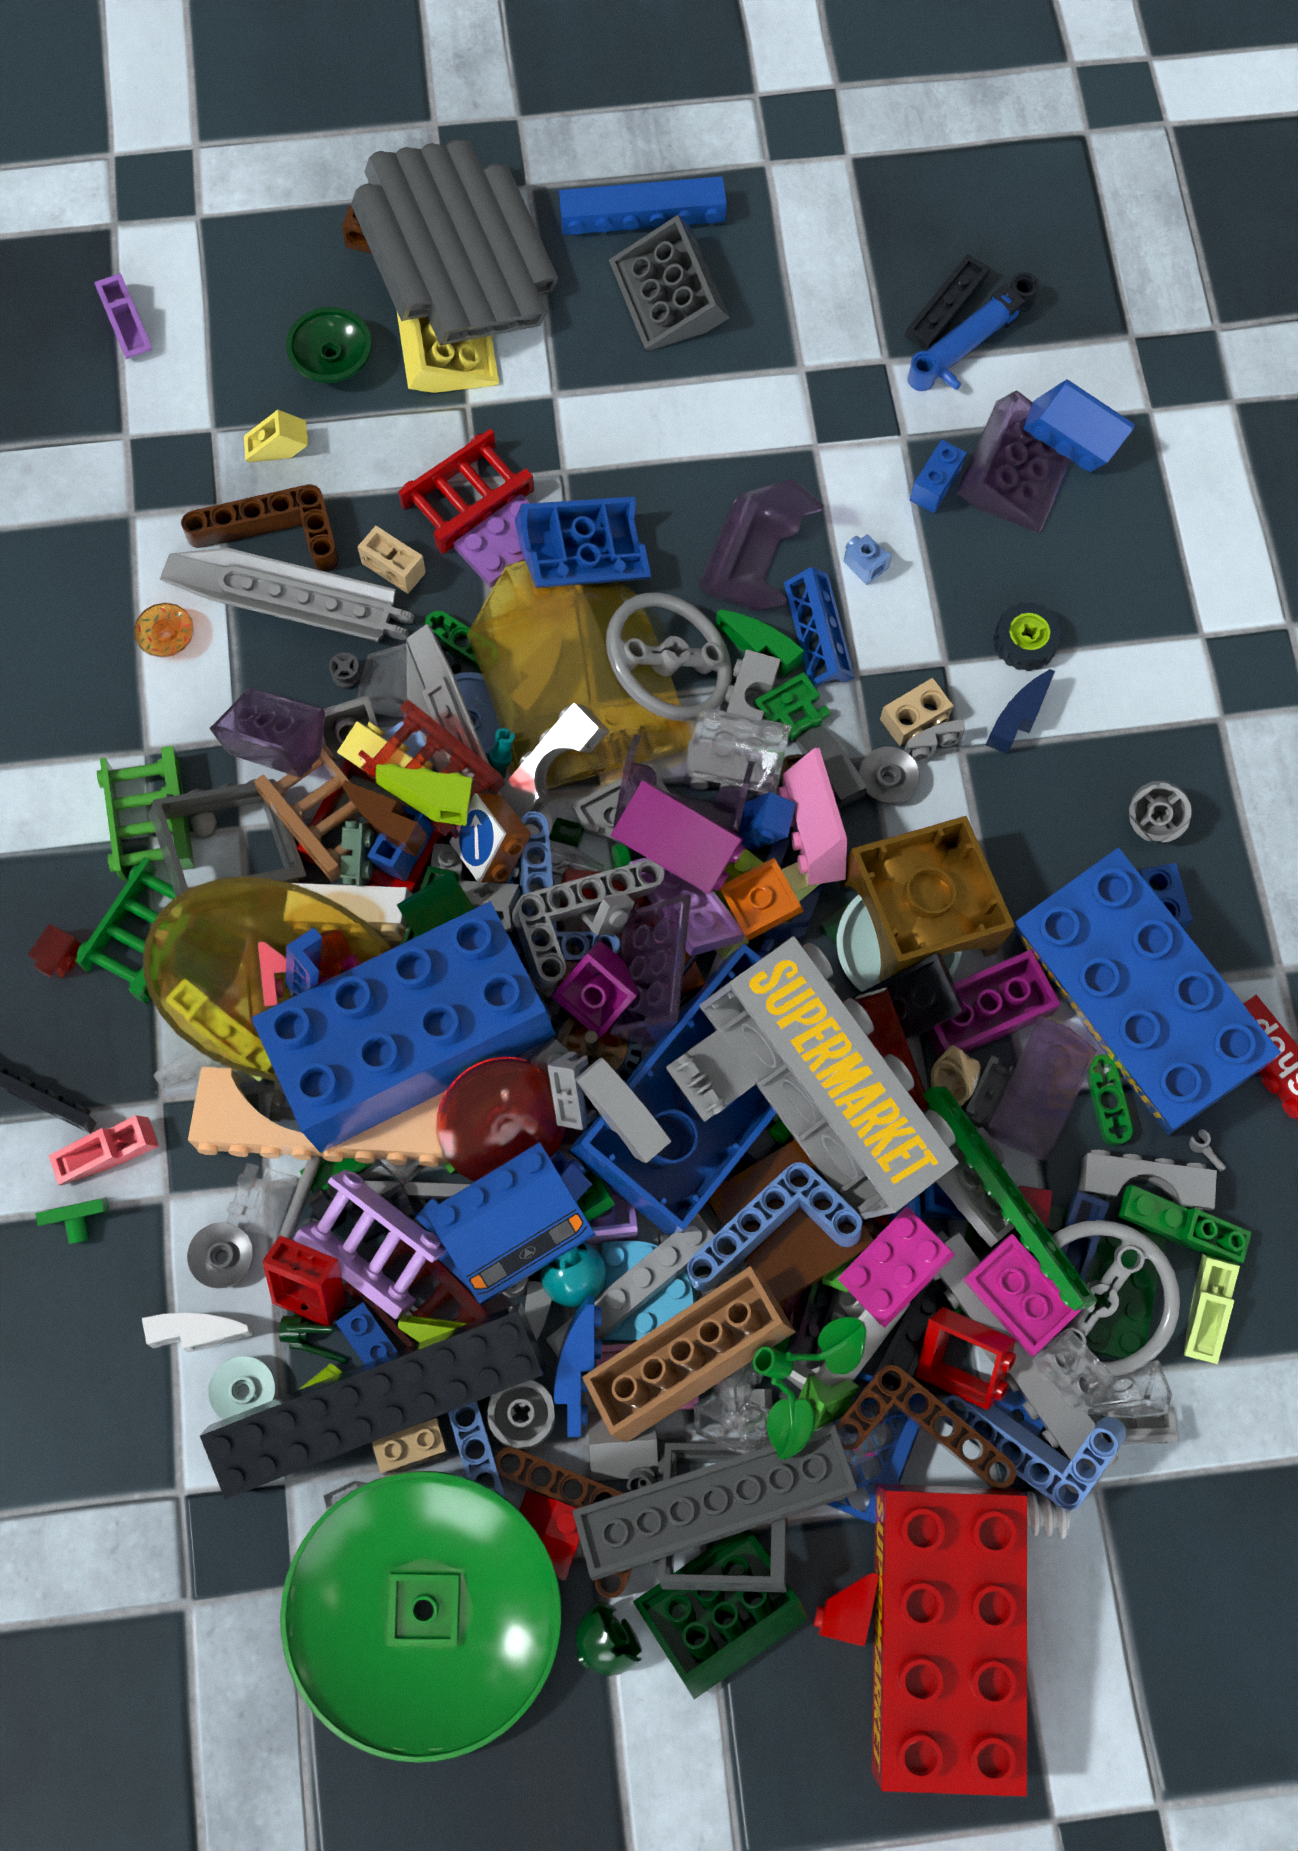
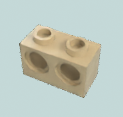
[358,525,426,594]
[880,678,953,747]
[372,1418,449,1476]

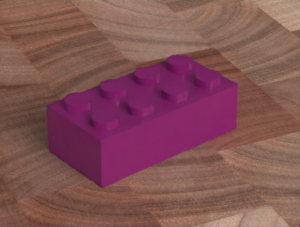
[926,950,1061,1058]

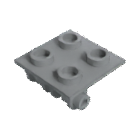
[665,1030,757,1122]

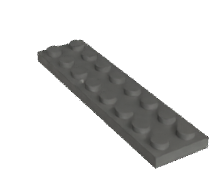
[572,1425,858,1581]

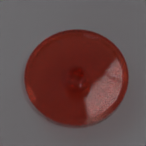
[436,1057,566,1182]

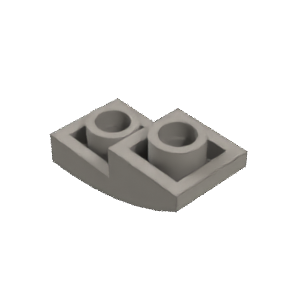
[904,719,965,761]

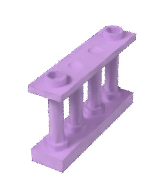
[293,1169,447,1319]

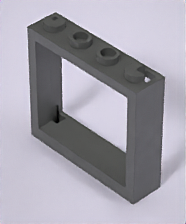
[150,779,306,913]
[653,1443,788,1592]

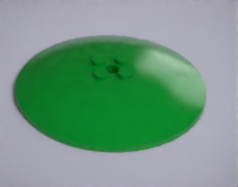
[280,1471,561,1763]

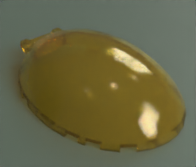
[143,877,391,1081]

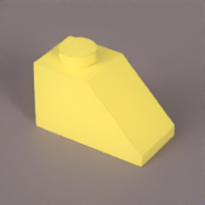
[244,410,308,462]

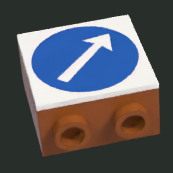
[450,793,531,883]

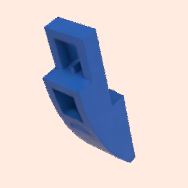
[554,1295,601,1437]

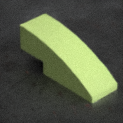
[1184,1254,1240,1364]

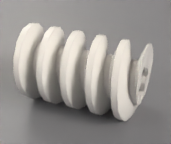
[1019,1491,1071,1539]

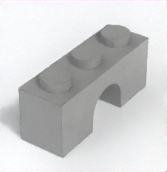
[716,649,781,750]

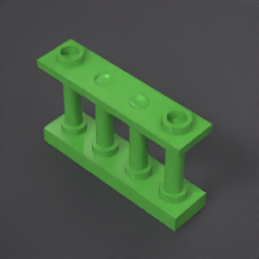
[97,745,195,881]

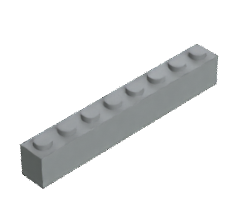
[933,1232,1119,1468]

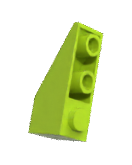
[376,764,472,826]

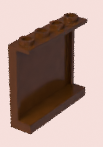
[707,1139,877,1308]

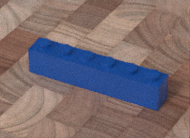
[559,176,727,235]

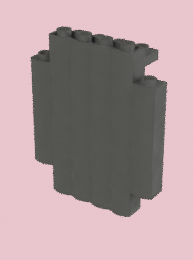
[351,139,559,346]

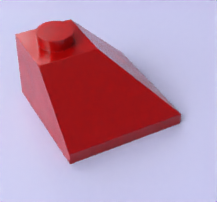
[519,1490,580,1581]
[813,1573,879,1646]

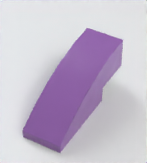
[94,273,153,359]

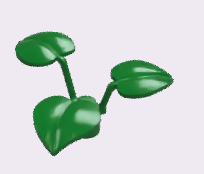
[752,1317,867,1460]

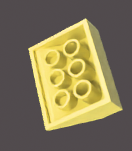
[397,312,499,393]

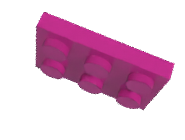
[837,1206,955,1328]
[962,1234,1081,1356]

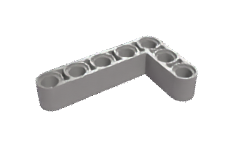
[512,860,665,989]

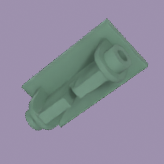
[340,821,375,886]

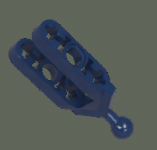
[755,834,824,958]

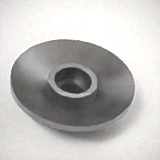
[859,747,920,804]
[187,1222,254,1289]

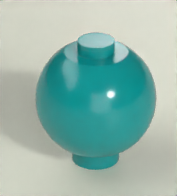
[540,1242,606,1308]

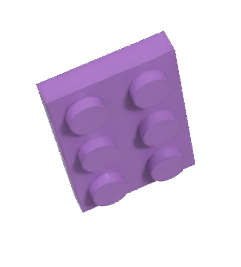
[453,494,529,588]

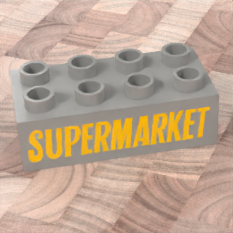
[699,936,959,1220]

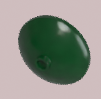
[286,307,372,383]

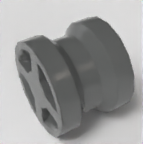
[329,652,362,690]

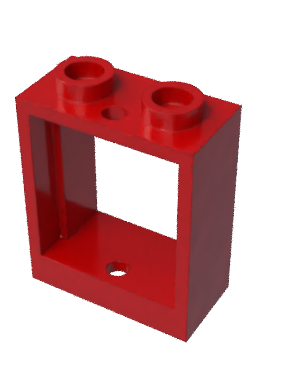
[262,1235,346,1326]
[915,1307,1016,1410]

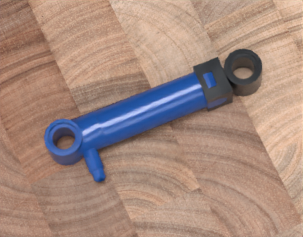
[907,272,1039,391]

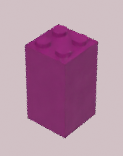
[610,781,746,894]

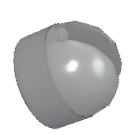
[190,812,217,838]

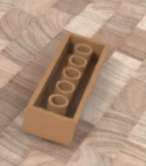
[582,1266,795,1443]

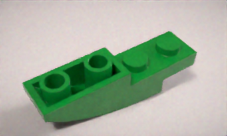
[1118,1185,1252,1263]

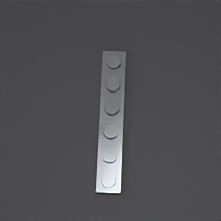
[546,1214,716,1357]

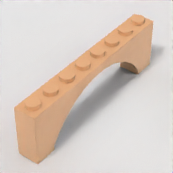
[188,1067,458,1167]

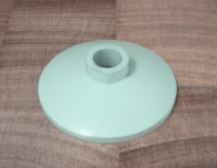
[208,1356,276,1420]

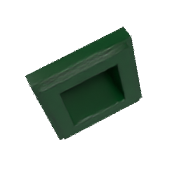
[549,818,585,859]

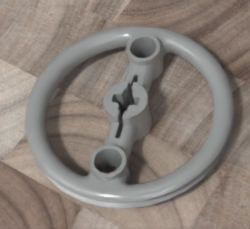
[606,593,732,721]
[1033,1220,1180,1378]

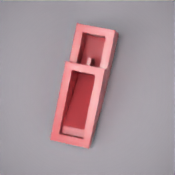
[49,1115,159,1185]

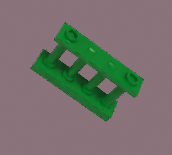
[75,857,209,1004]

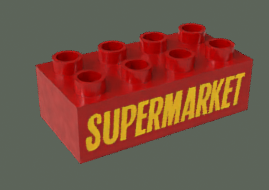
[871,1483,1027,1796]

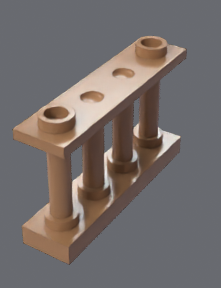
[254,738,378,883]

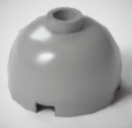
[1129,780,1192,843]

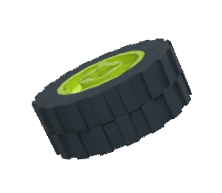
[993,602,1062,671]

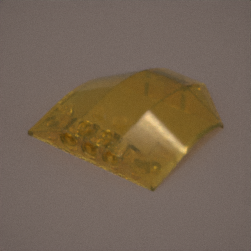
[466,560,691,789]

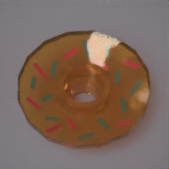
[134,603,194,658]

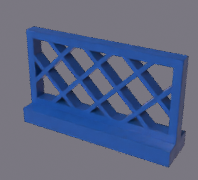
[825,1372,926,1526]

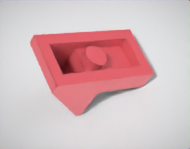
[258,942,286,1006]

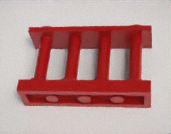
[398,428,534,554]

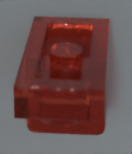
[319,929,352,979]

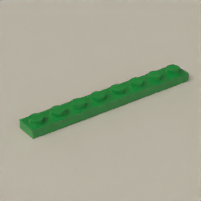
[922,1086,1098,1311]

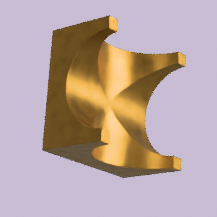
[839,816,1015,982]

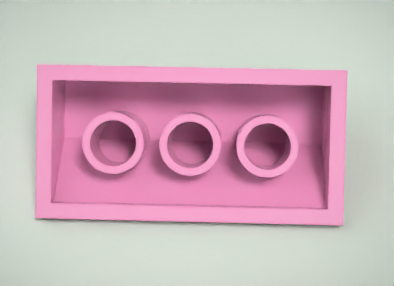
[778,748,847,885]

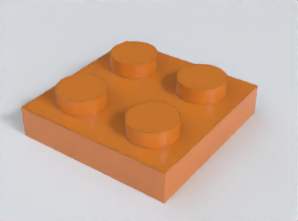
[721,858,804,941]

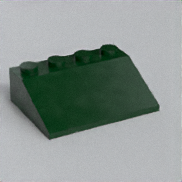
[633,1529,808,1700]

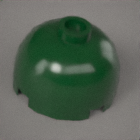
[576,1601,642,1676]

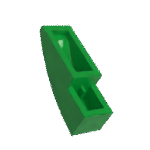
[716,609,804,678]

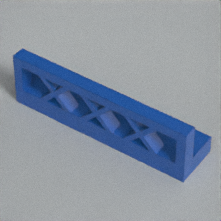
[784,567,855,688]
[285,928,322,997]

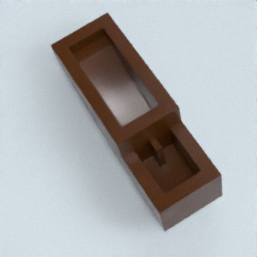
[342,780,428,857]

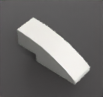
[142,1313,254,1352]

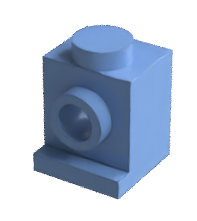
[843,534,891,585]

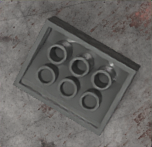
[609,215,730,351]

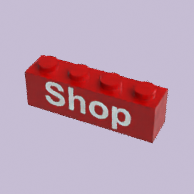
[1243,994,1298,1120]

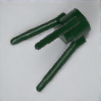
[279,1306,357,1363]

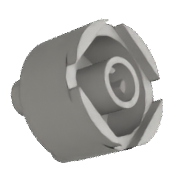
[487,1380,556,1451]

